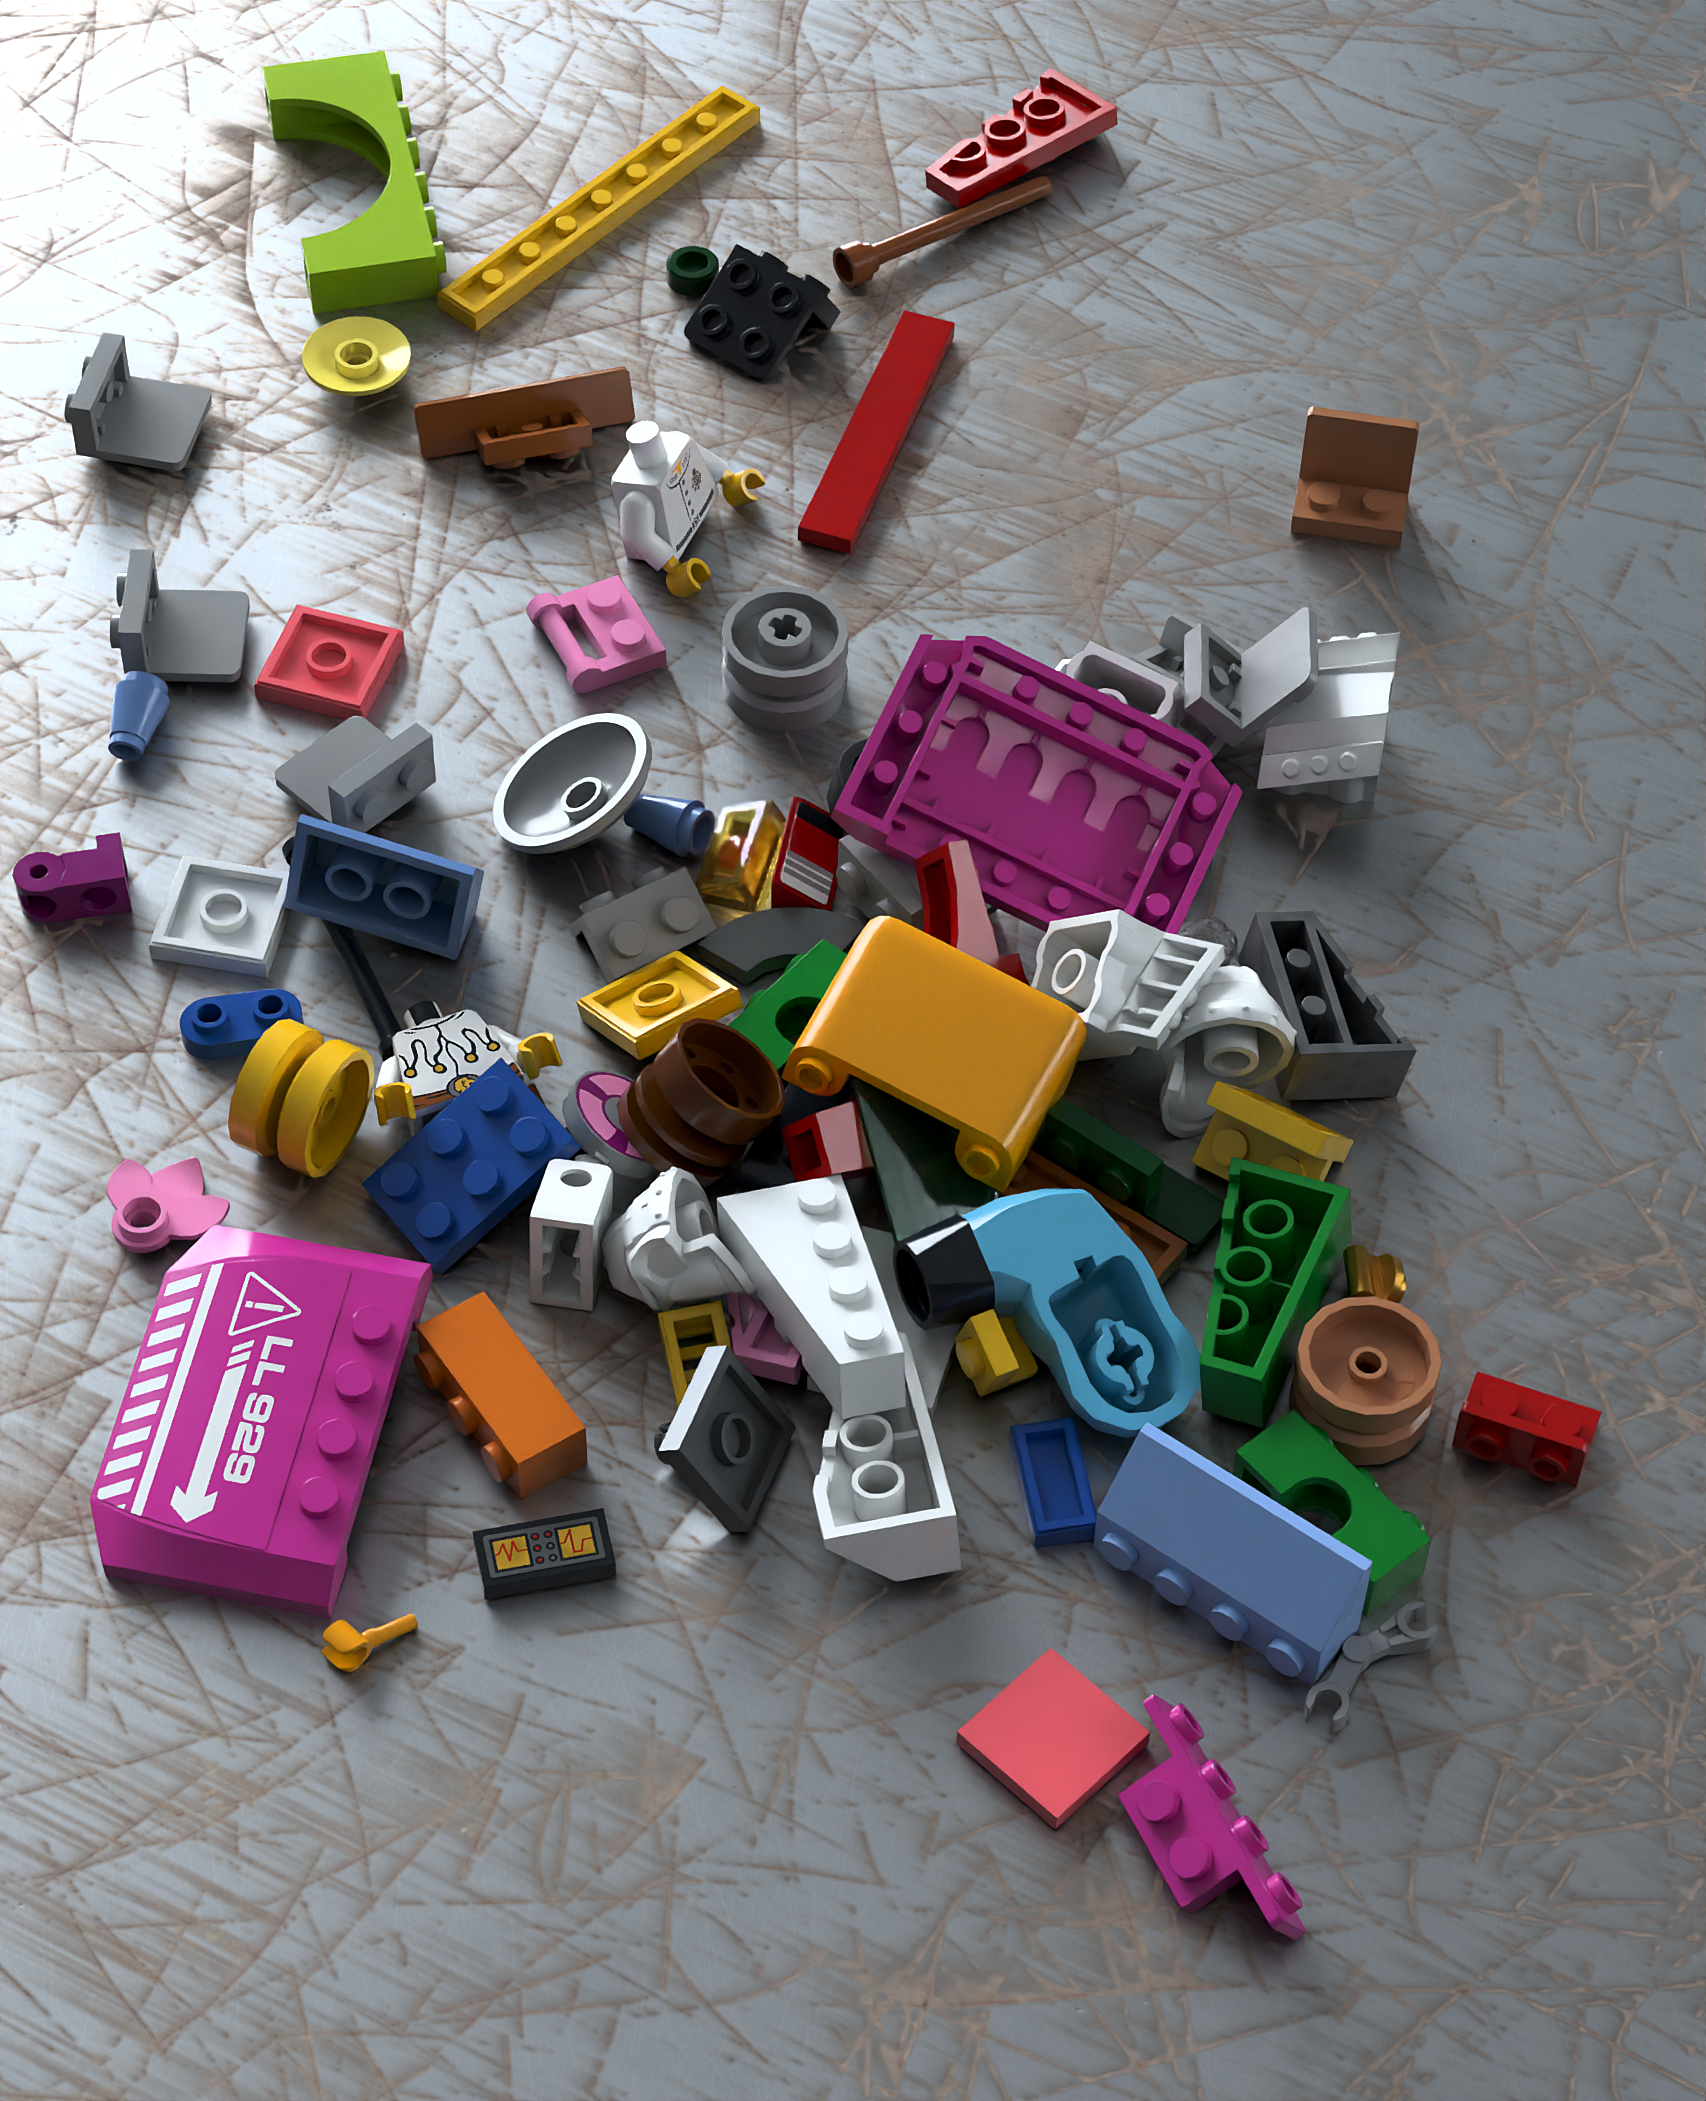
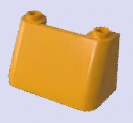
[781,916,1087,1193]

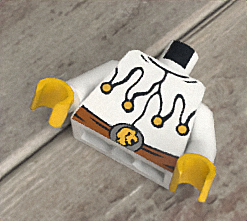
[373,1000,563,1137]

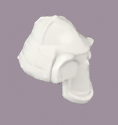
[1151,966,1297,1138]
[601,1166,757,1313]

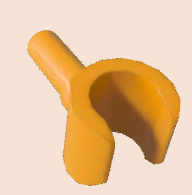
[321,1613,418,1672]

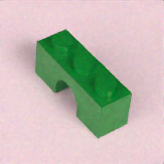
[728,939,847,1091]
[1232,1409,1432,1618]

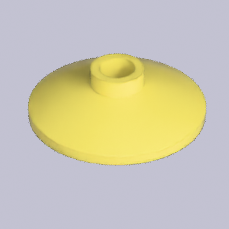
[302,316,411,396]

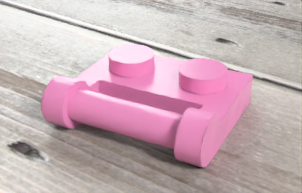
[526,575,666,694]

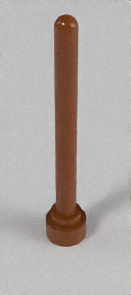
[833,176,1052,288]

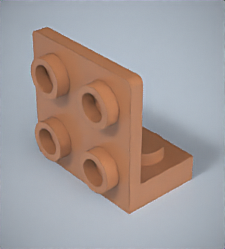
[1290,407,1420,547]

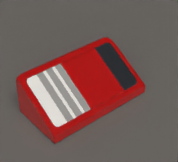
[771,796,848,911]

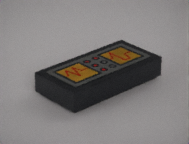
[473,1508,616,1600]

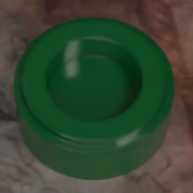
[666,246,719,296]

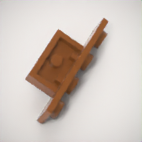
[413,366,635,469]

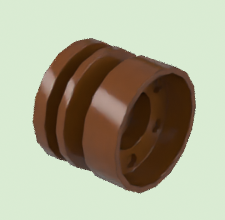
[617,1018,786,1187]

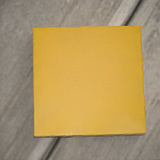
[576,950,743,1060]

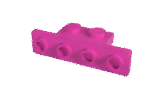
[1118,1694,1307,1940]

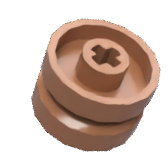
[1289,1296,1442,1465]

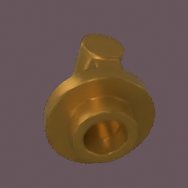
[1343,1245,1407,1303]

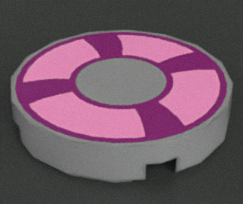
[562,1070,660,1179]

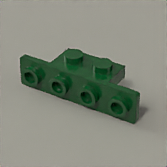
[1031,1097,1224,1251]

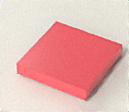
[254,604,404,720]
[956,1648,1150,1830]

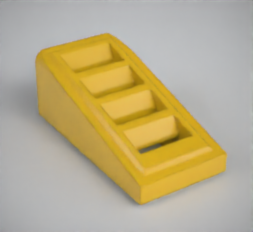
[658,1301,732,1410]

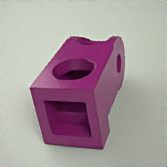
[12,832,132,923]

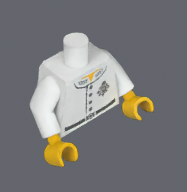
[611,421,765,597]

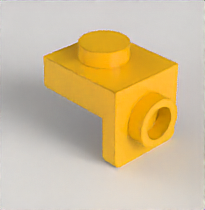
[954,1309,1038,1397]

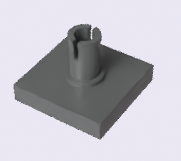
[654,1345,796,1533]

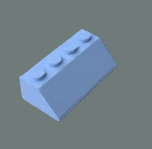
[1093,1422,1373,1687]

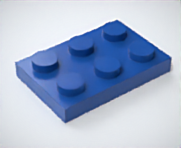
[362,1057,582,1275]

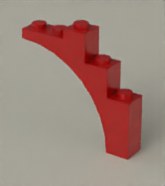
[782,840,1030,1182]

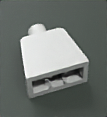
[529,1154,613,1311]

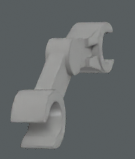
[1303,1601,1440,1734]

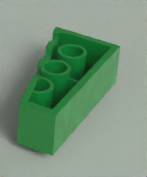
[1199,1157,1352,1428]

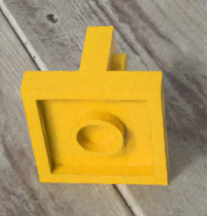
[1191,1081,1354,1181]

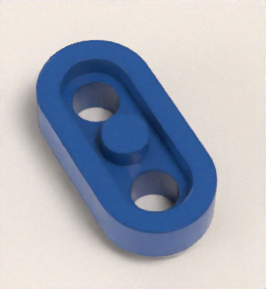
[180,989,304,1060]

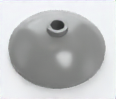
[493,713,652,854]

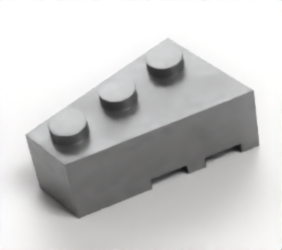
[1237,911,1417,1101]

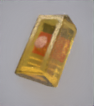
[695,799,787,913]

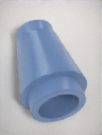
[108,671,170,761]
[624,793,715,857]

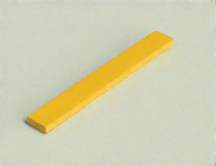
[437,85,760,332]

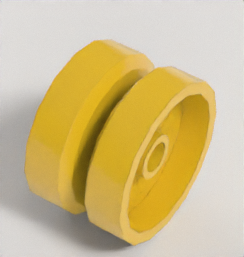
[228,1019,375,1178]

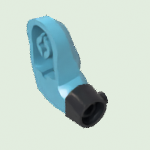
[893,1189,1201,1438]

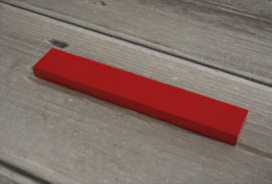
[798,310,955,554]

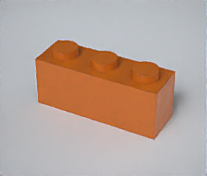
[414,1291,588,1500]

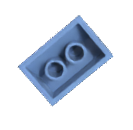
[284,814,484,960]

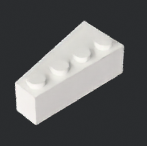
[716,1174,906,1419]

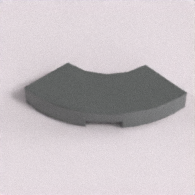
[698,907,866,985]

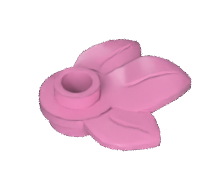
[107,1157,230,1253]

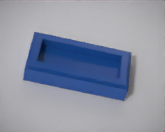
[1009,1417,1097,1548]

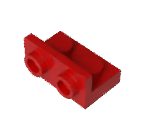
[1452,1371,1601,1487]

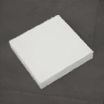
[149,855,291,978]

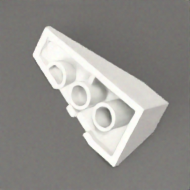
[813,1331,962,1582]

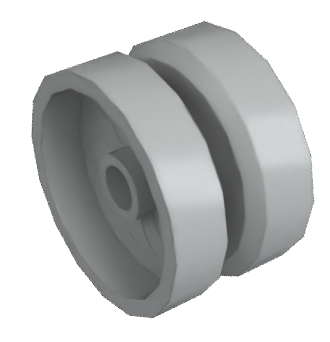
[721,585,849,733]

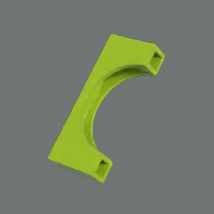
[262,50,447,314]

